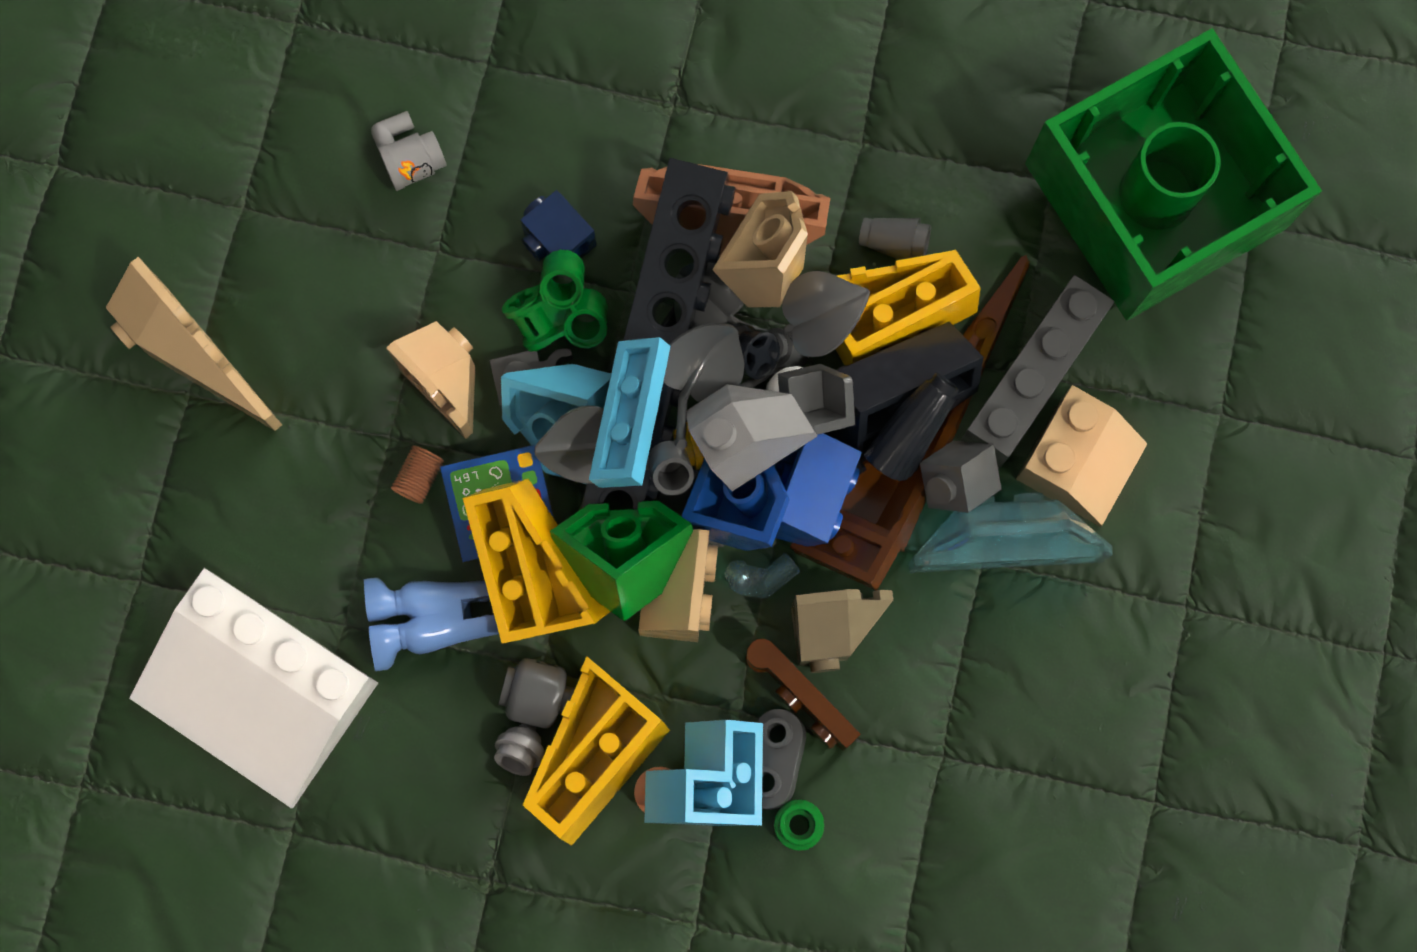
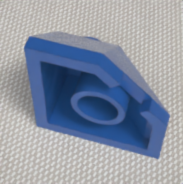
[681,459,790,551]

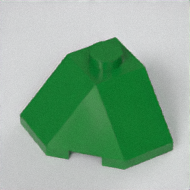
[550,501,693,621]

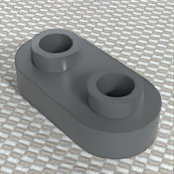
[757,709,806,810]

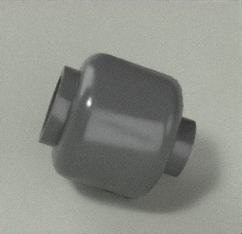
[498,658,575,729]

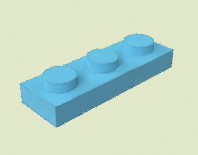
[589,337,671,488]

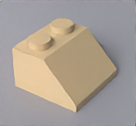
[1016,385,1147,527]

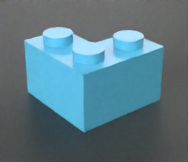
[644,720,763,826]

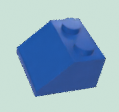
[774,433,862,547]

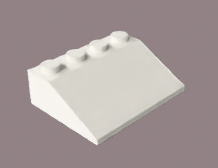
[129,568,378,808]

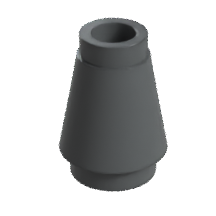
[859,217,931,260]

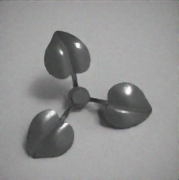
[674,262,870,388]
[534,323,744,547]

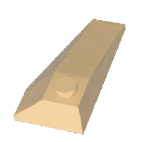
[106,257,282,431]

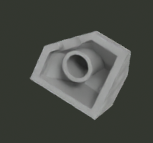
[686,384,817,491]

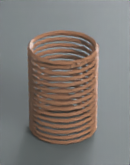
[391,445,444,504]

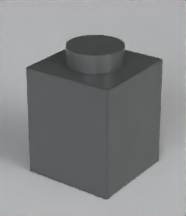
[920,440,1001,513]

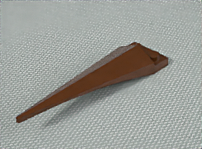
[790,255,1030,591]

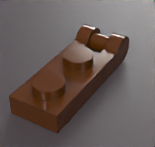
[746,639,861,751]

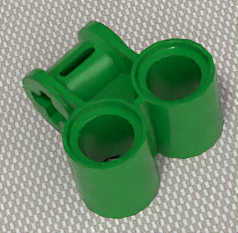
[501,249,608,352]

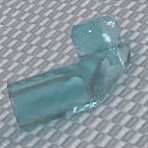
[724,553,800,599]

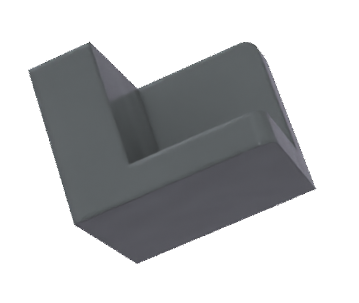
[778,364,855,435]

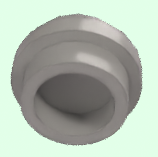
[494,724,545,776]

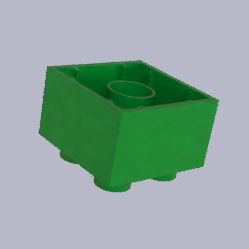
[1025,28,1322,321]

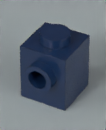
[520,190,597,262]

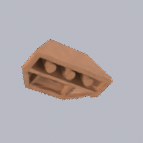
[633,164,830,257]

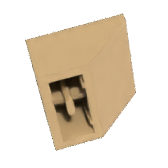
[638,529,718,642]

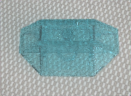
[909,493,1113,573]

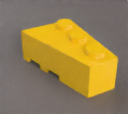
[835,250,981,365]

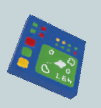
[440,445,554,562]

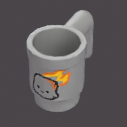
[371,111,447,191]

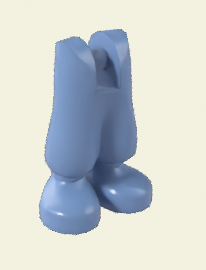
[364,577,499,671]

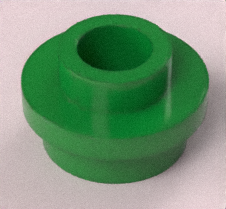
[774,800,824,851]

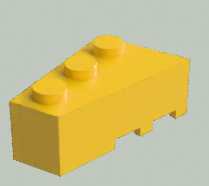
[463,478,611,644]
[523,656,670,846]

